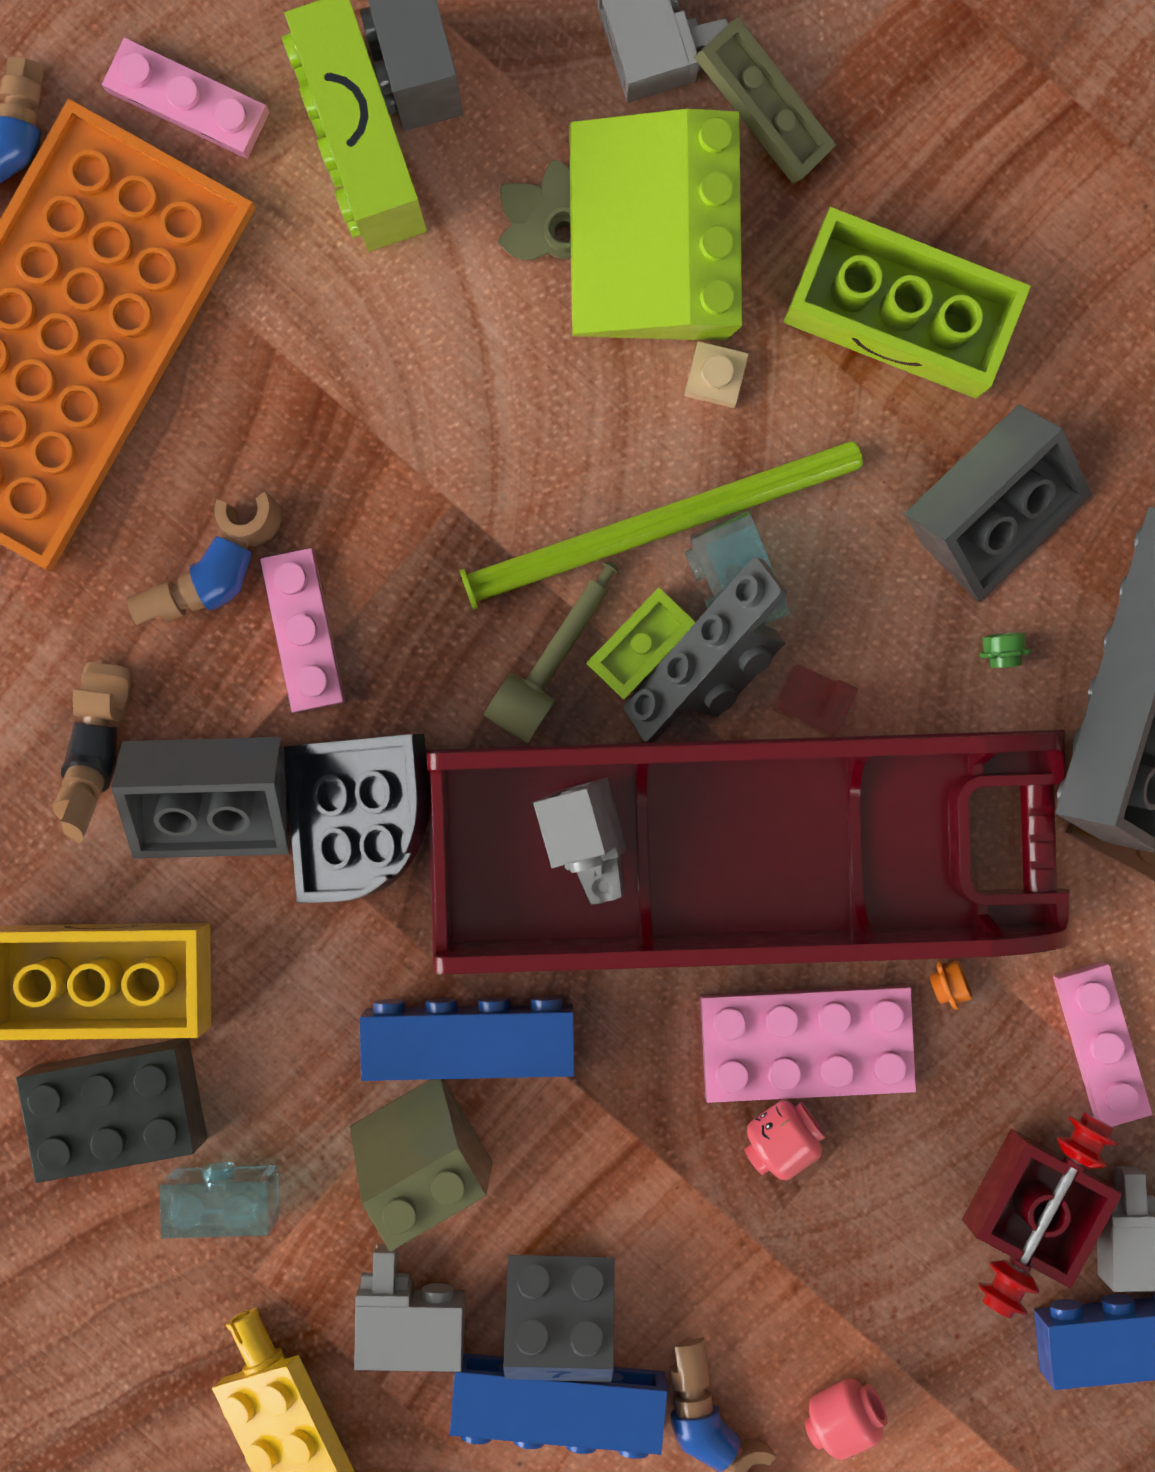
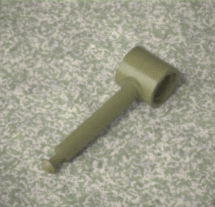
[483,562,619,744]

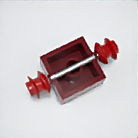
[962,1112,1122,1319]

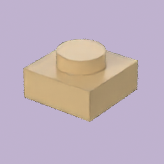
[684,341,749,408]

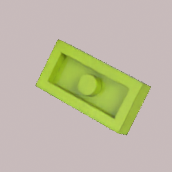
[586,587,696,700]

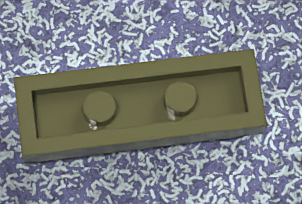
[694,16,836,184]

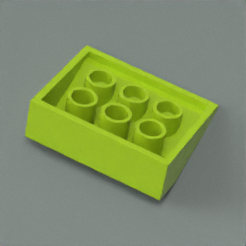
[569,109,742,341]

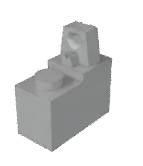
[596,0,728,103]
[533,777,628,905]
[1097,1166,1155,1292]
[354,1243,465,1372]

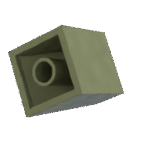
[350,1079,493,1252]

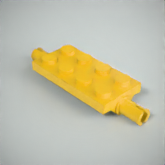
[212,1307,355,1472]

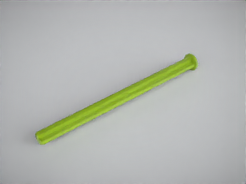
[459,441,863,610]

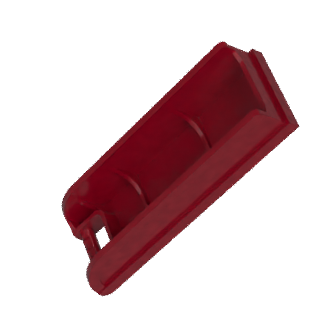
[426,730,1071,974]

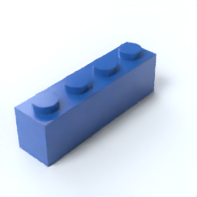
[360,996,574,1081]
[1034,1292,1155,1390]
[449,1353,667,1459]

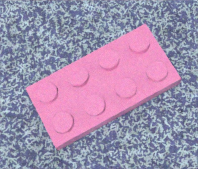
[700,985,916,1103]

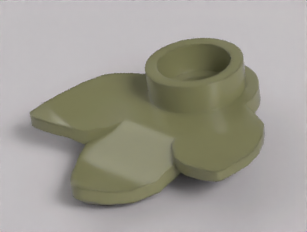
[498,160,571,261]

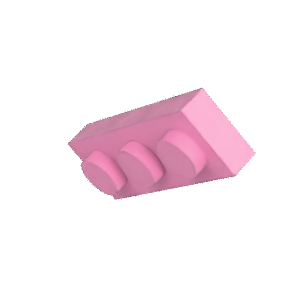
[101,38,270,159]
[260,548,346,713]
[1053,962,1153,1127]

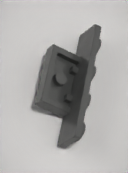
[623,557,787,743]

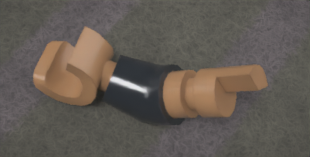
[52,662,132,844]

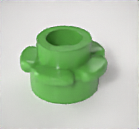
[979,632,1032,668]

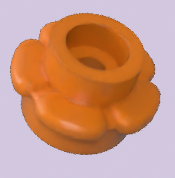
[930,959,973,1010]

